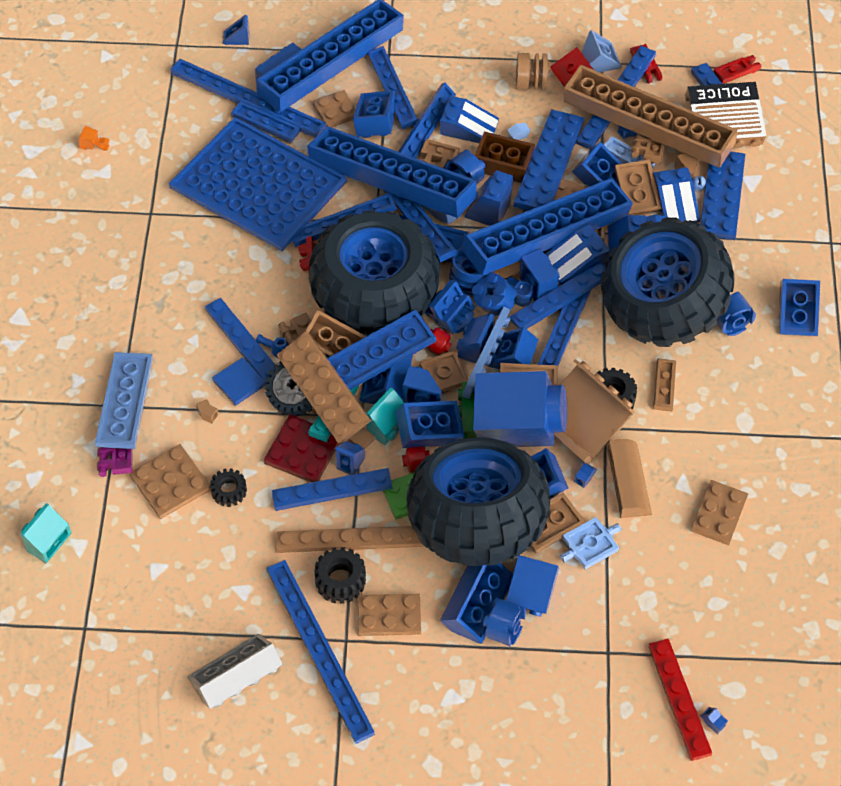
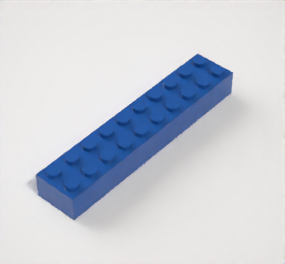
[256,0,404,113]
[307,126,477,218]
[462,178,633,276]

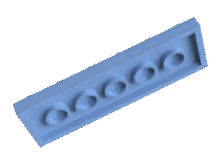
[95,352,153,449]

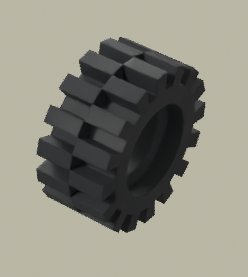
[210,468,247,507]

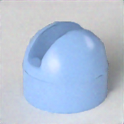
[693,176,706,191]

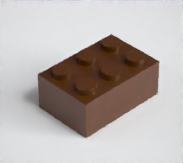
[475,131,535,183]

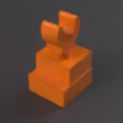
[79,126,110,151]

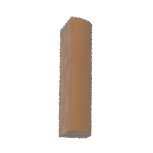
[607,439,652,518]

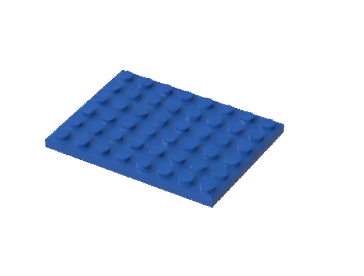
[169,117,347,251]

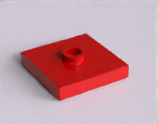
[550,47,594,87]

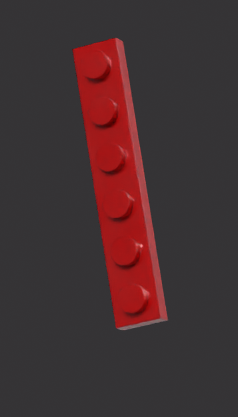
[648,638,712,761]

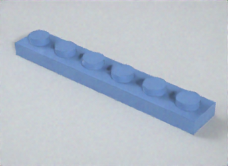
[462,307,511,399]

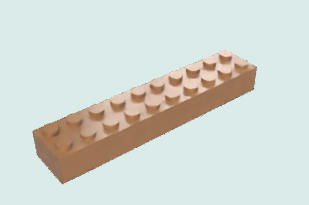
[564,65,737,168]

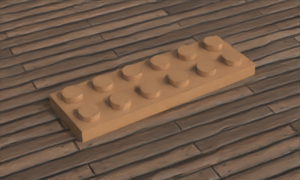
[277,331,372,445]

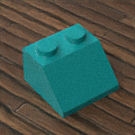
[367,388,404,445]

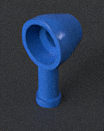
[256,334,289,358]

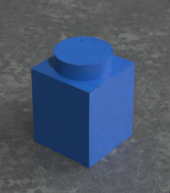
[473,371,567,447]

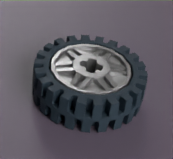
[265,361,313,416]

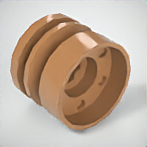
[516,53,550,89]

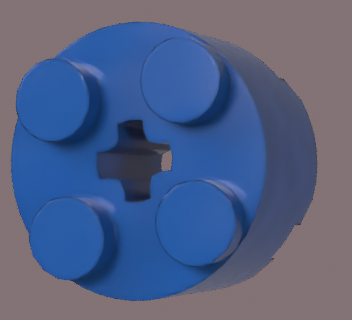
[444,150,485,185]
[472,272,516,316]
[717,292,756,336]
[483,598,526,647]

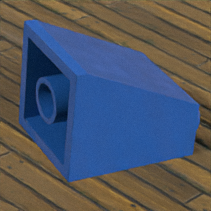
[464,170,513,226]
[506,555,560,617]

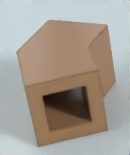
[196,399,218,424]

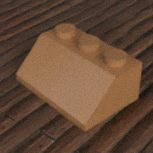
[306,310,367,357]

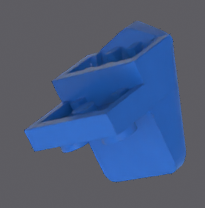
[425,280,476,334]

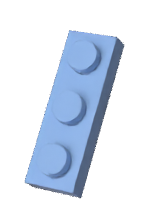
[604,136,655,168]

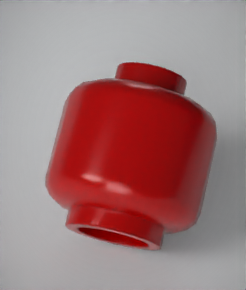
[426,327,452,355]
[402,446,430,473]

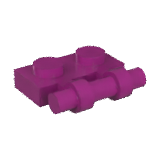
[97,447,133,477]

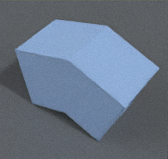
[507,123,530,140]

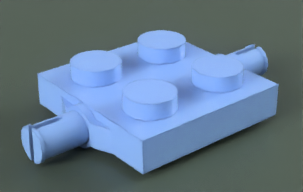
[560,517,621,569]

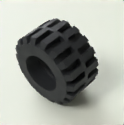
[597,368,637,409]
[314,547,366,604]

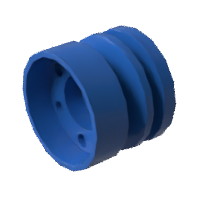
[449,247,489,295]

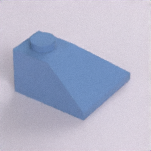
[582,30,622,72]

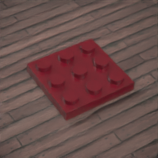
[264,415,339,483]

